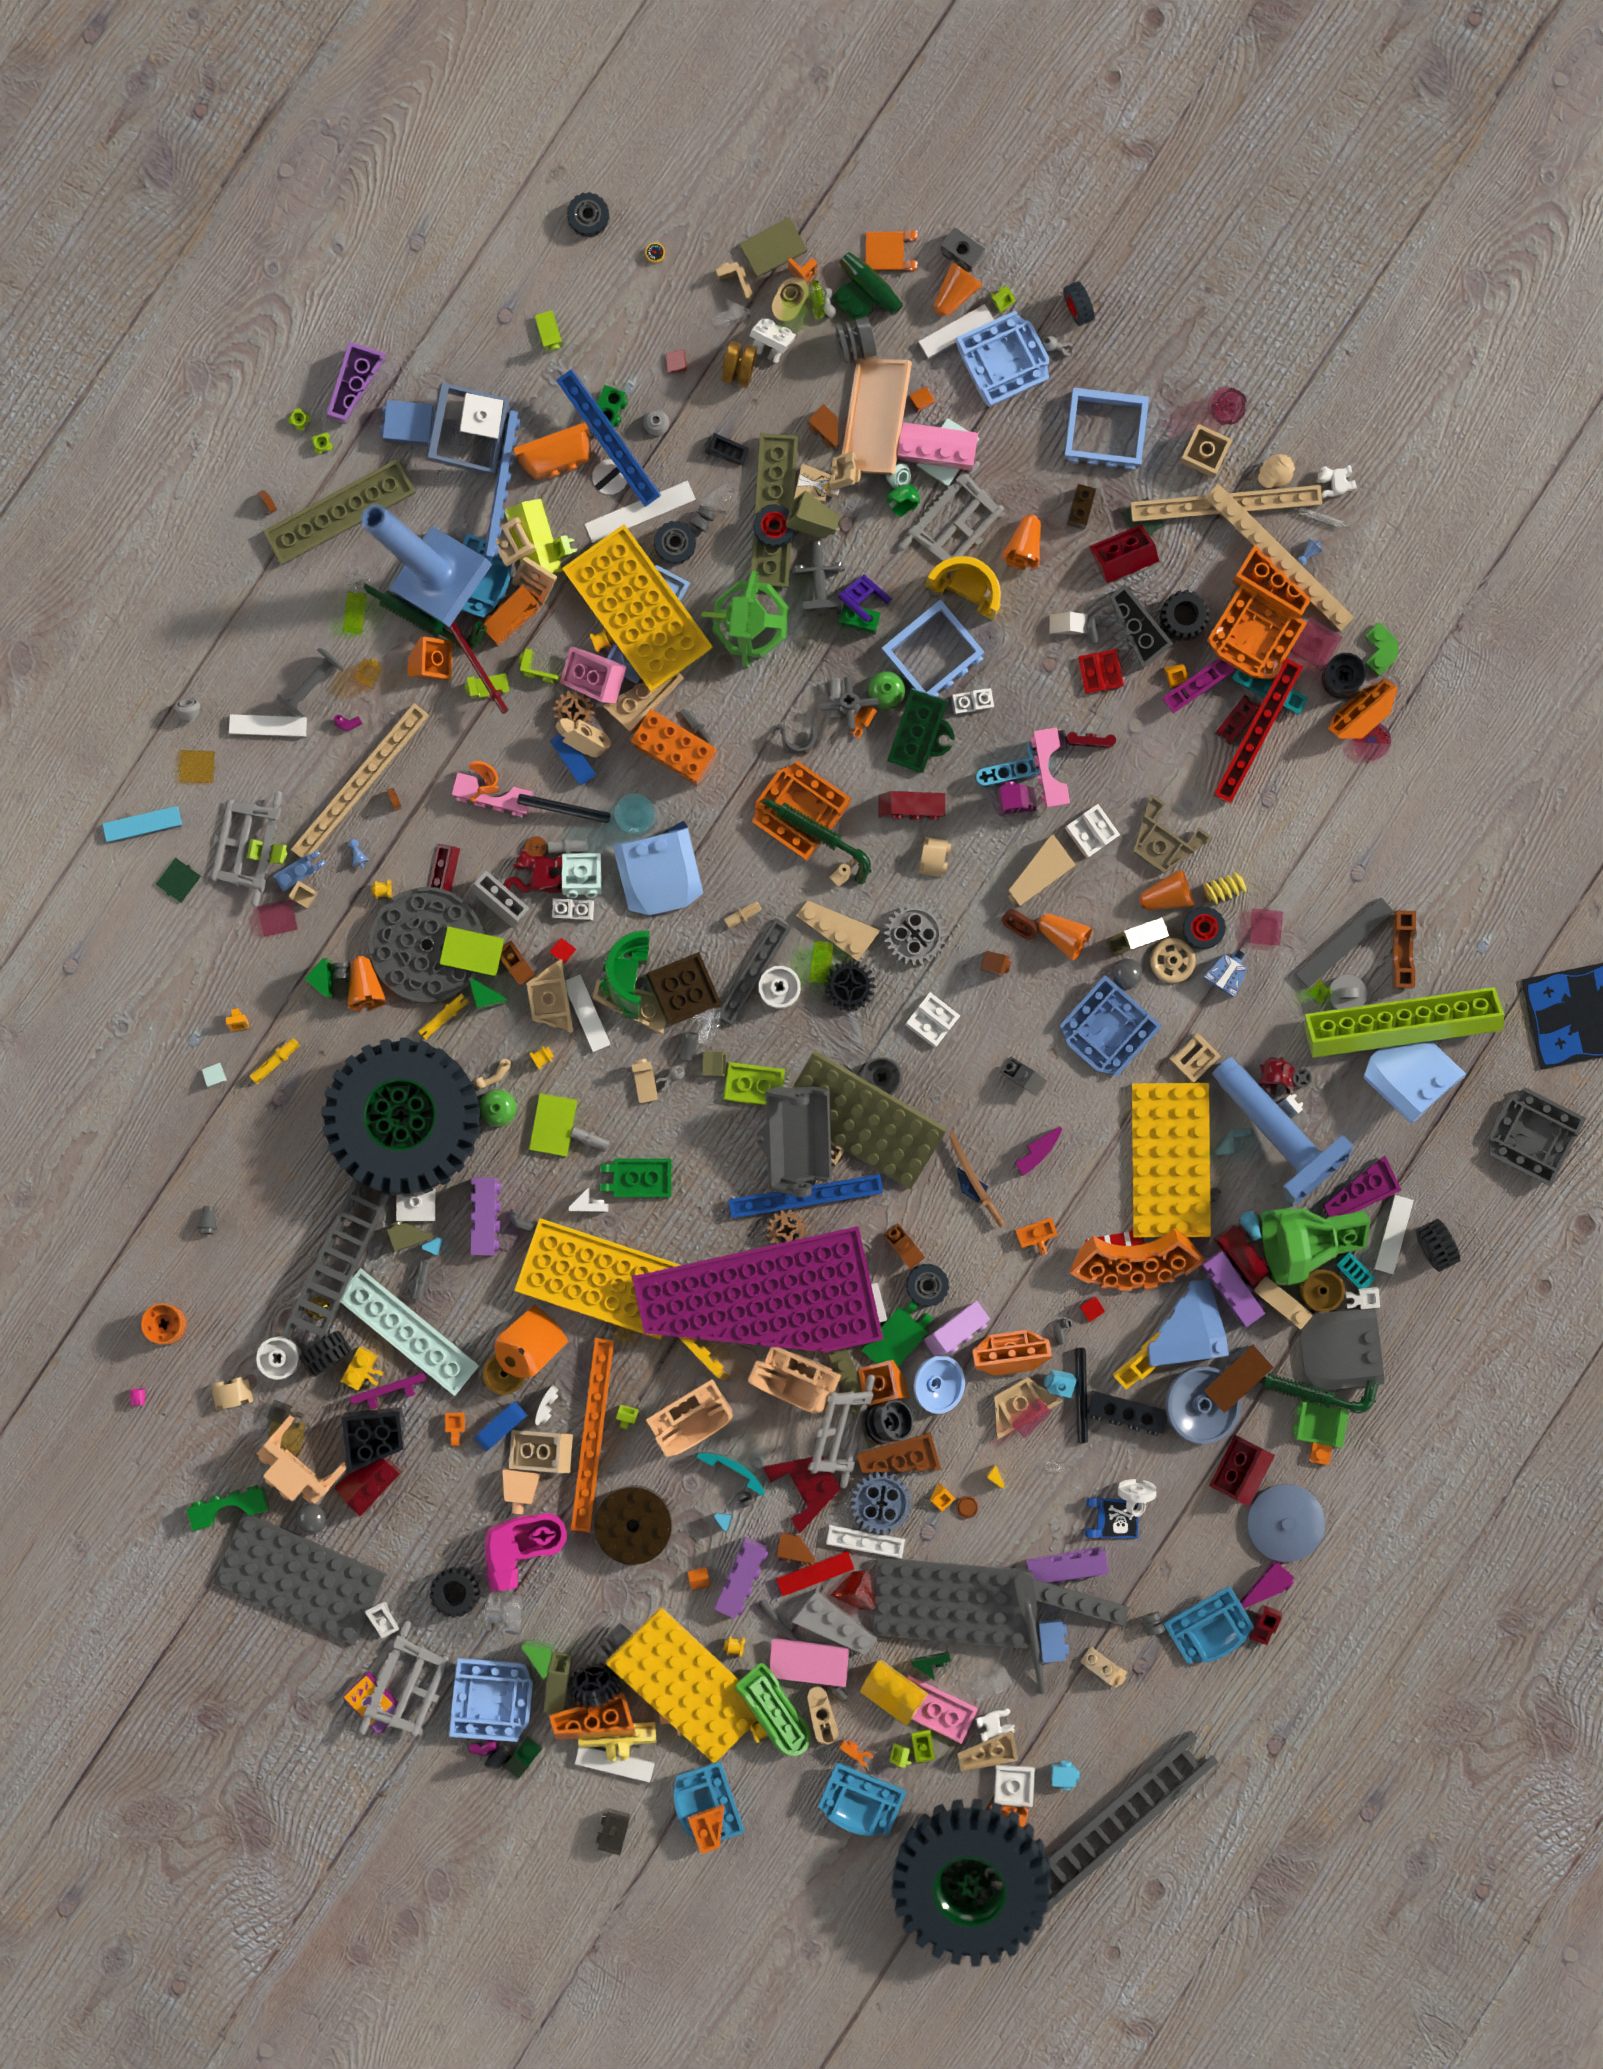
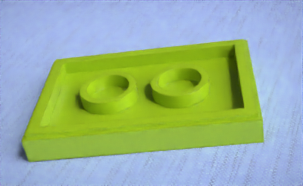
[440,926,504,976]
[723,1062,785,1106]
[529,1093,578,1157]

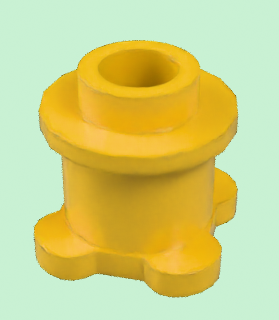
[590,629,614,652]
[371,879,392,900]
[529,1046,554,1069]
[723,1636,745,1658]
[749,1723,768,1743]

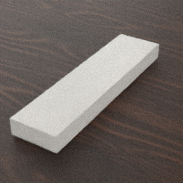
[919,304,994,359]
[229,714,307,737]
[566,974,611,1052]
[1374,1195,1414,1274]
[826,1525,905,1558]
[575,1747,655,1782]

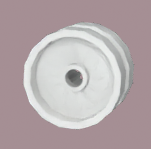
[759,966,801,1009]
[256,1336,302,1380]

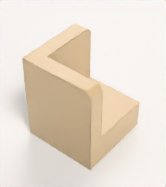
[288,881,318,909]

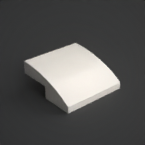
[1065,804,1120,859]
[905,993,960,1048]

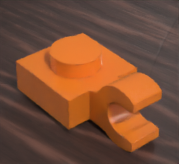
[847,706,877,739]
[445,1412,465,1446]
[839,1739,873,1767]

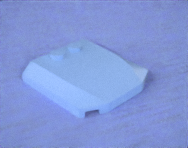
[955,311,1049,407]
[613,828,704,915]
[1363,1041,1466,1124]
[449,1658,533,1742]

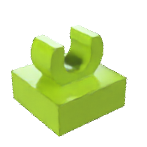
[990,286,1016,313]
[553,535,577,560]
[616,1405,639,1429]
[889,1743,914,1768]

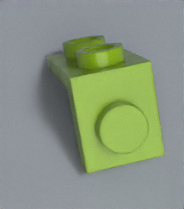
[535,310,563,352]
[519,648,559,684]
[464,673,510,700]
[247,839,287,864]

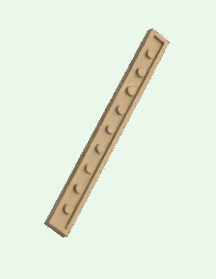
[1204,483,1354,631]
[1130,485,1322,522]
[291,703,429,858]

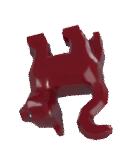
[503,850,562,893]

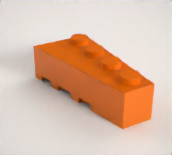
[1232,545,1311,618]
[549,1693,636,1740]

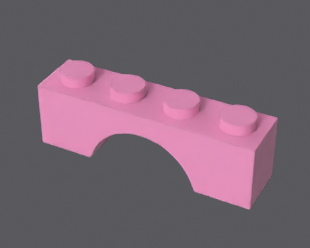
[1030,727,1070,809]
[452,773,533,818]

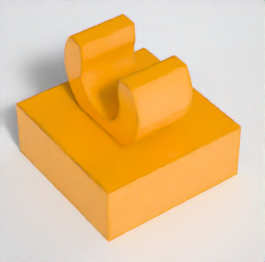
[226,1008,249,1032]

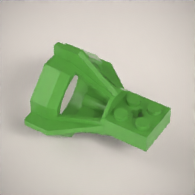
[702,571,790,667]
[1259,1208,1371,1285]

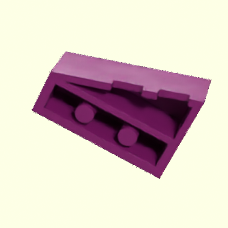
[997,781,1038,815]

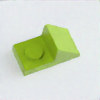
[911,1729,935,1763]

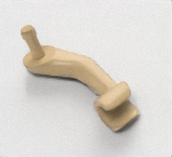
[473,1059,511,1090]

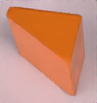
[909,386,935,412]

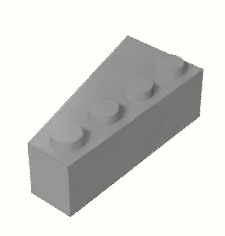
[792,1589,877,1655]

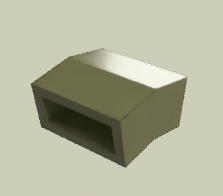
[702,1051,727,1076]

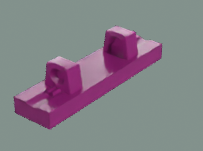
[1162,658,1236,714]
[350,1372,427,1409]

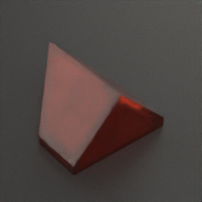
[830,1570,875,1610]

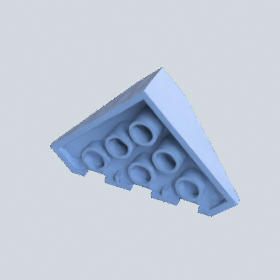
[1147,1279,1229,1366]

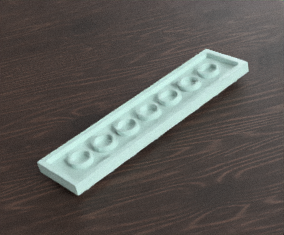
[341,1268,480,1396]

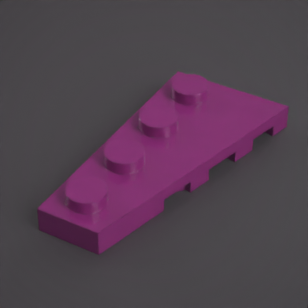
[1323,1155,1401,1217]

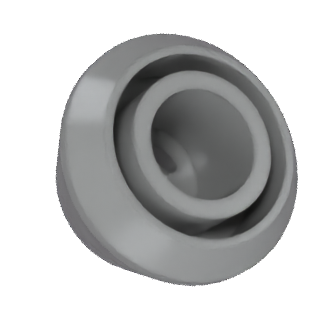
[643,410,669,436]
[174,698,201,722]

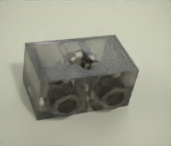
[595,1809,631,1856]

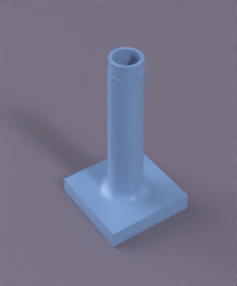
[361,505,492,627]
[1212,1057,1354,1207]

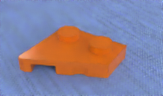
[688,1804,724,1854]

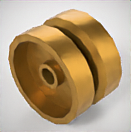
[721,341,757,388]
[1299,1269,1345,1312]
[483,1355,526,1395]

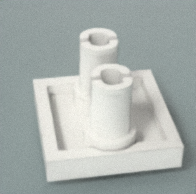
[750,318,796,363]

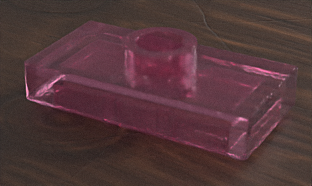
[1011,1397,1052,1438]

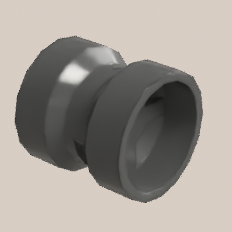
[690,506,716,533]
[1141,1611,1165,1636]

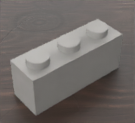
[470,871,530,928]

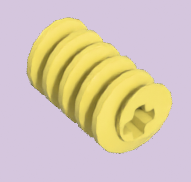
[1203,872,1247,906]

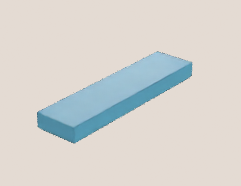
[102,806,182,843]

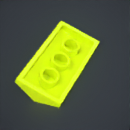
[505,499,563,582]

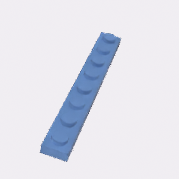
[483,410,520,562]

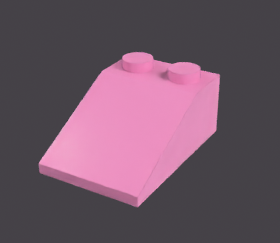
[560,647,626,703]

